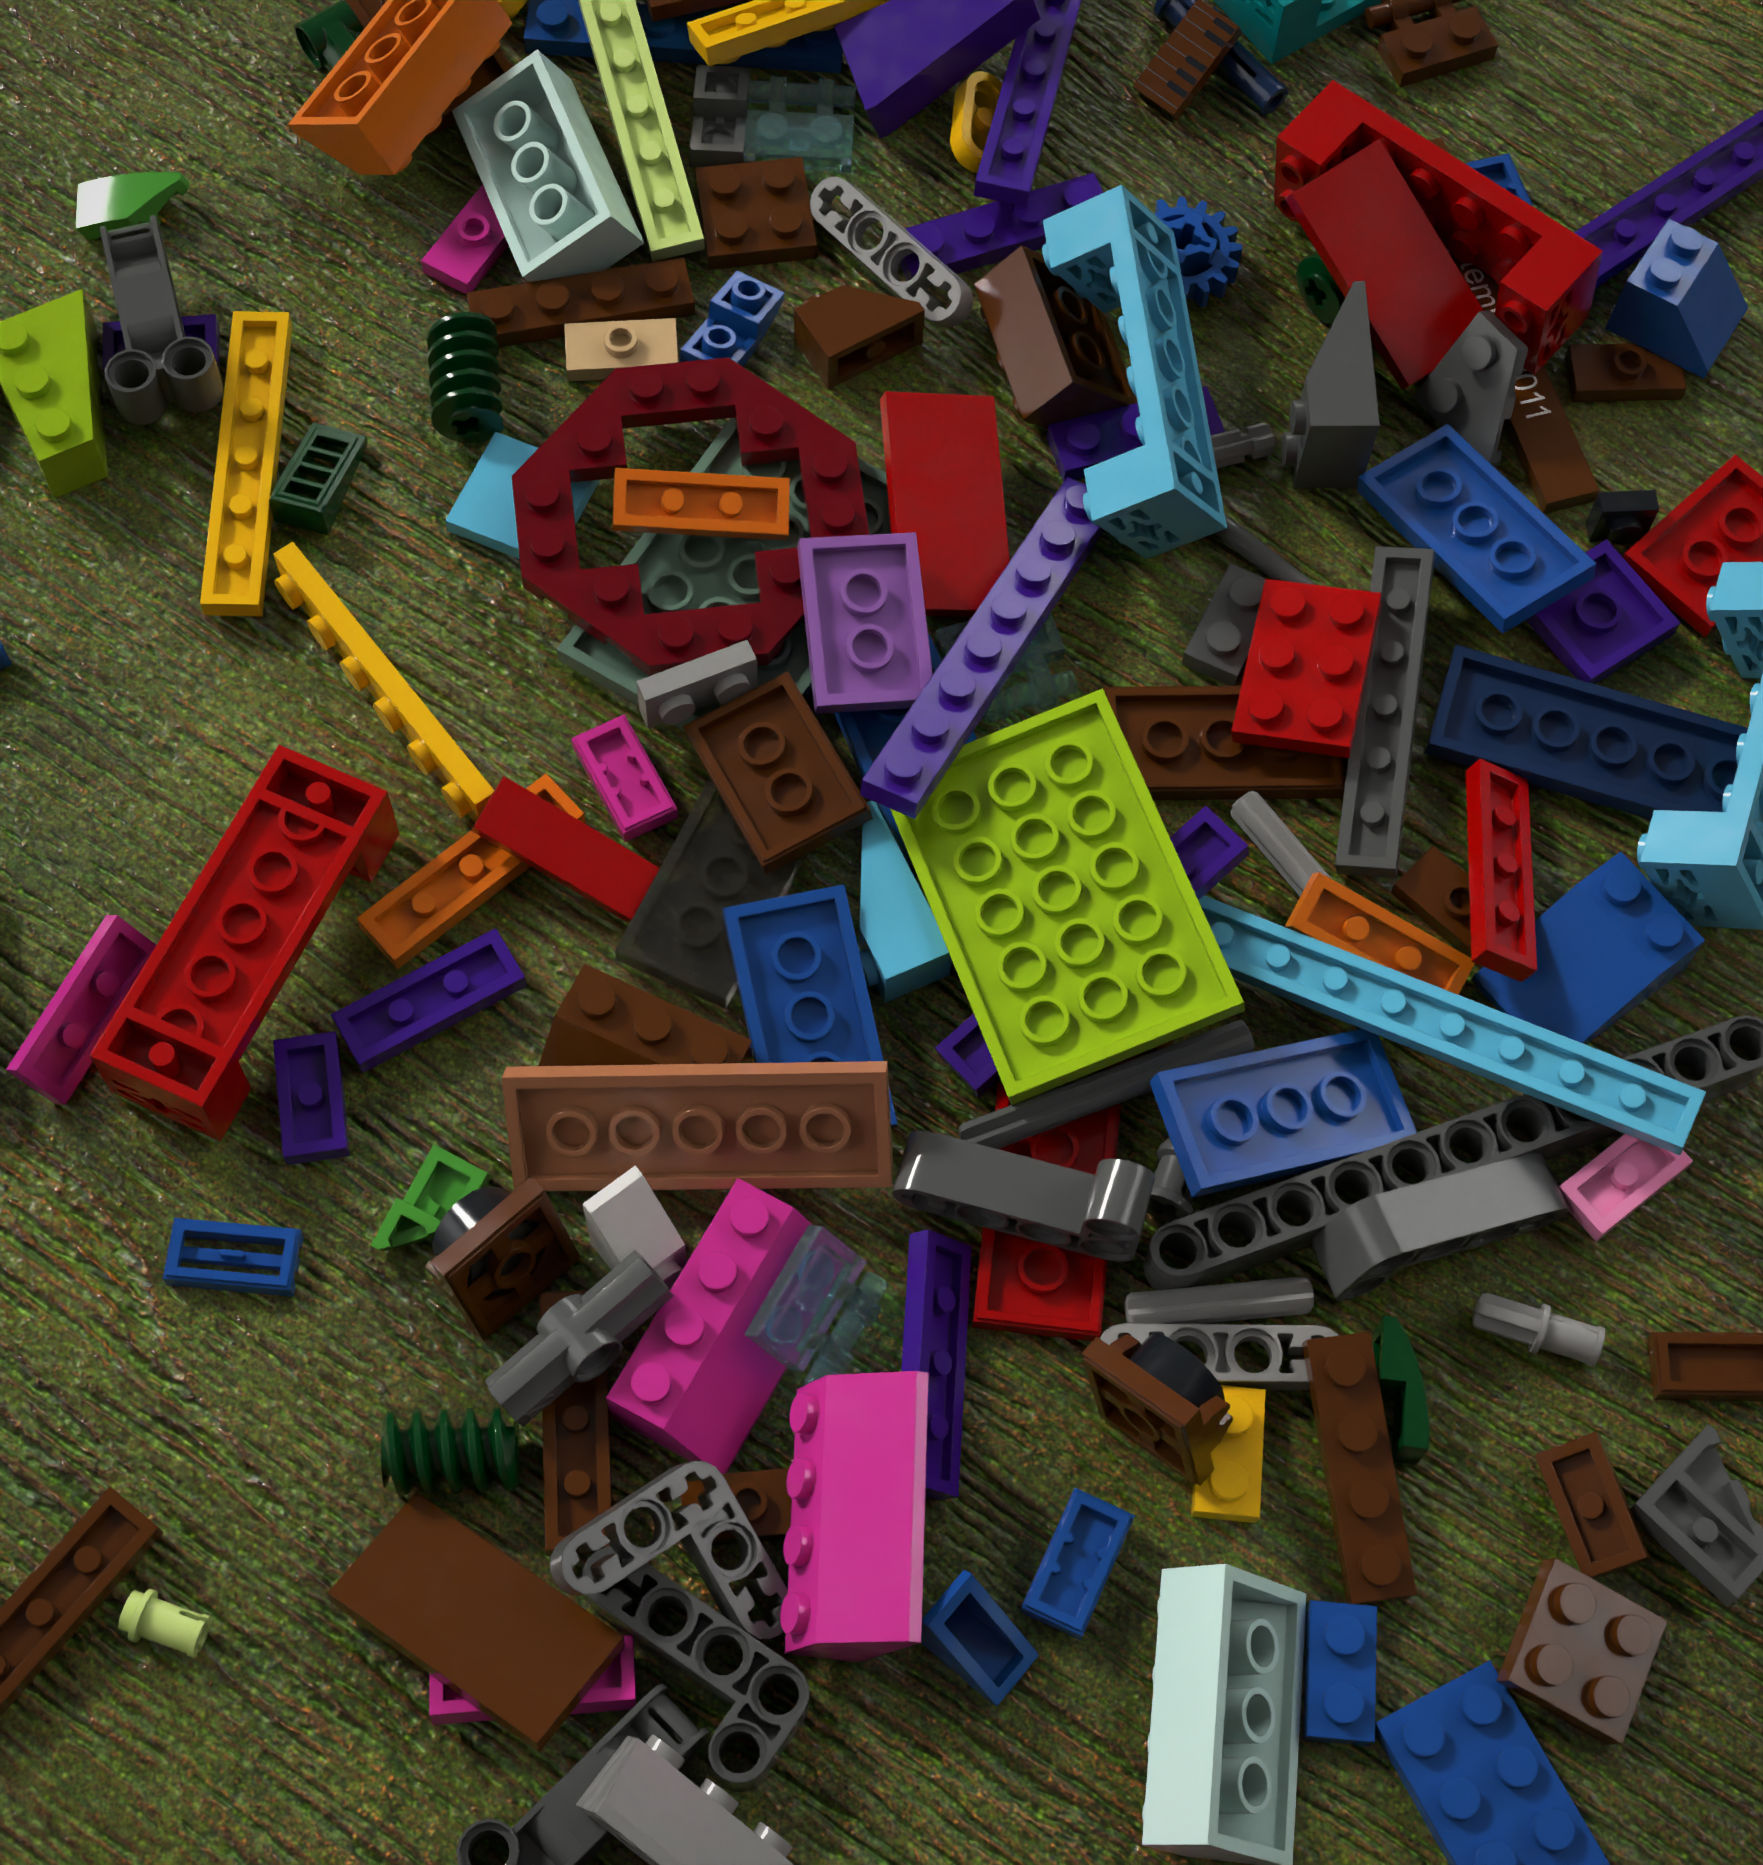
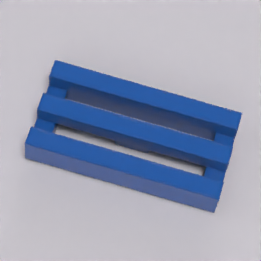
[163,1218,304,1297]

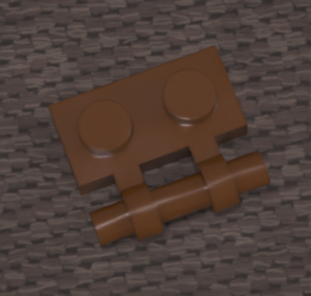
[1364,0,1498,88]

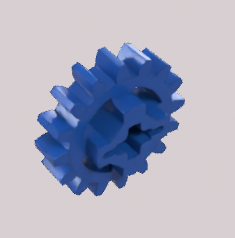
[1155,197,1243,308]

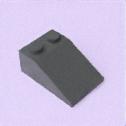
[1281,281,1380,489]

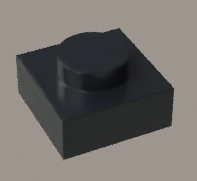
[1585,490,1659,545]

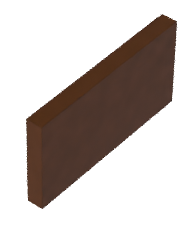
[1103,685,1345,801]
[328,1492,625,1752]

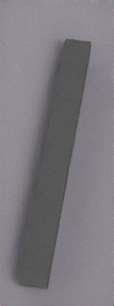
[1143,1015,1763,1290]

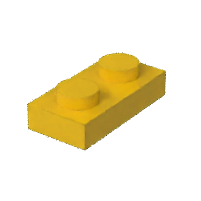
[1191,1385,1266,1523]

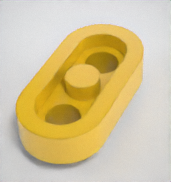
[950,71,1002,173]

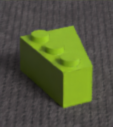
[0,289,108,498]

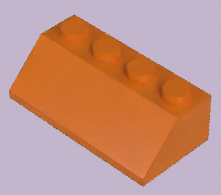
[288,0,513,175]

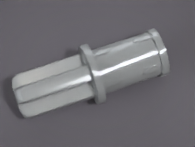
[1473,1293,1605,1367]

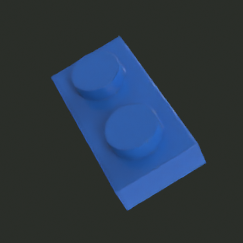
[1303,1600,1377,1746]

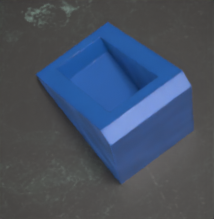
[921,1570,1039,1706]

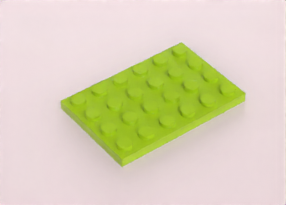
[890,688,1245,1105]

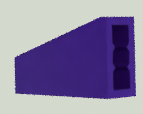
[834,0,1041,139]

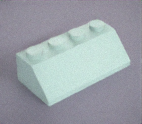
[452,49,644,282]
[1142,1564,1307,1865]

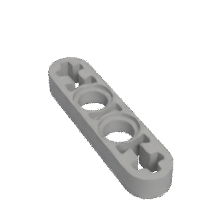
[810,177,973,328]
[1099,1323,1339,1390]

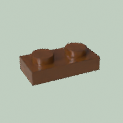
[1535,1432,1650,1580]

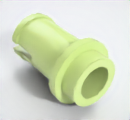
[118,1589,212,1658]

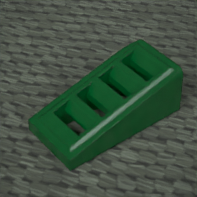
[269,422,368,535]

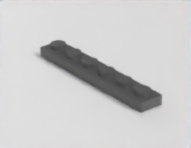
[1335,547,1435,878]

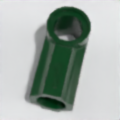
[294,0,363,72]

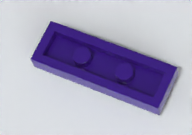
[1046,386,1225,482]
[331,928,527,1073]

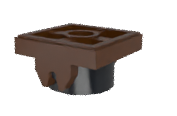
[424,1177,581,1341]
[1082,1333,1233,1486]

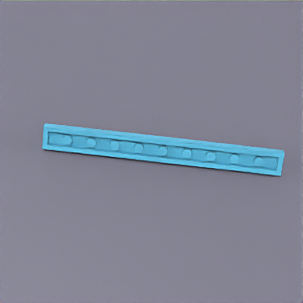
[1198,896,1706,1155]

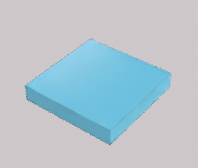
[445,432,599,559]

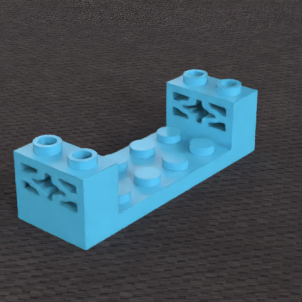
[1042,185,1227,559]
[1637,562,1763,930]

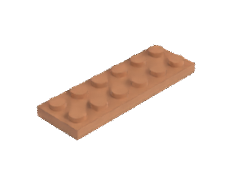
[502,1061,893,1191]

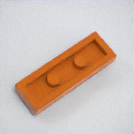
[612,468,790,541]
[1285,872,1475,995]

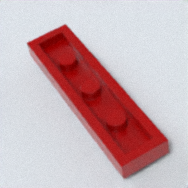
[1466,758,1537,982]

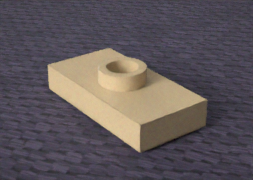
[564,318,678,381]

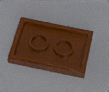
[682,671,873,875]

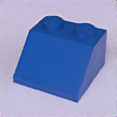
[1605,219,1748,379]

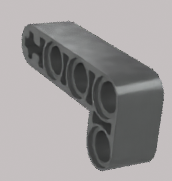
[892,1131,1155,1262]
[1310,1152,1570,1301]
[582,1546,809,1792]

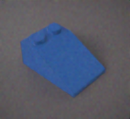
[1471,851,1705,1045]

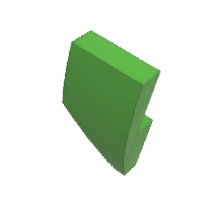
[76,172,189,241]
[370,1144,493,1252]

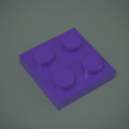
[1526,539,1680,684]

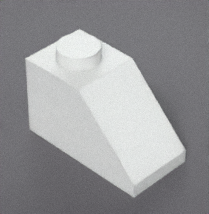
[583,1166,687,1288]

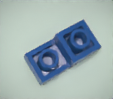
[679,270,785,367]

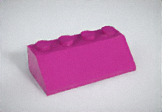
[606,1178,849,1474]
[780,1371,929,1662]

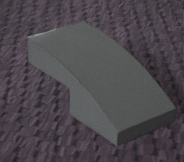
[689,65,750,167]

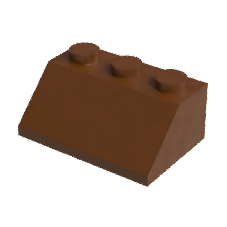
[974,245,1138,429]
[538,963,753,1066]

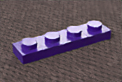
[900,173,1104,281]
[901,1229,972,1500]

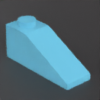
[859,801,952,1003]

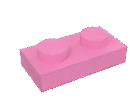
[1559,1134,1693,1242]

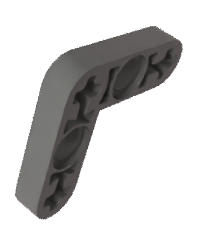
[550,1461,788,1640]

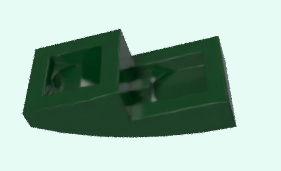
[1372,1316,1429,1465]

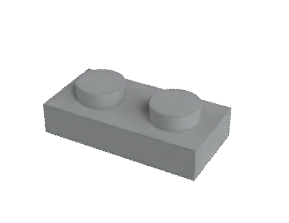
[636,640,758,729]

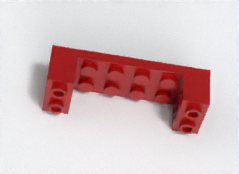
[1274,80,1603,375]
[89,745,400,1142]

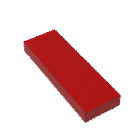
[471,776,661,923]

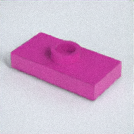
[421,185,509,295]
[571,714,678,843]

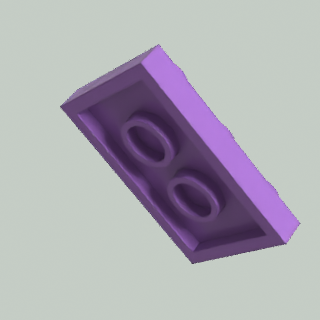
[797,532,933,714]

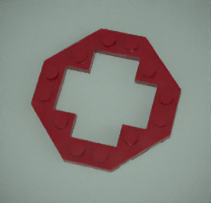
[512,357,869,676]

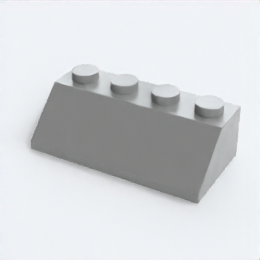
[576,1734,794,1865]

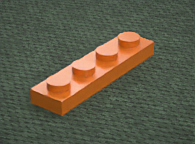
[356,773,586,970]

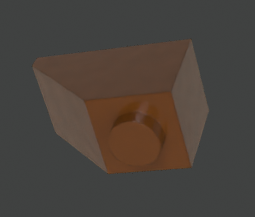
[794,285,925,389]

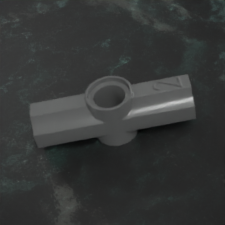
[485,1250,674,1427]

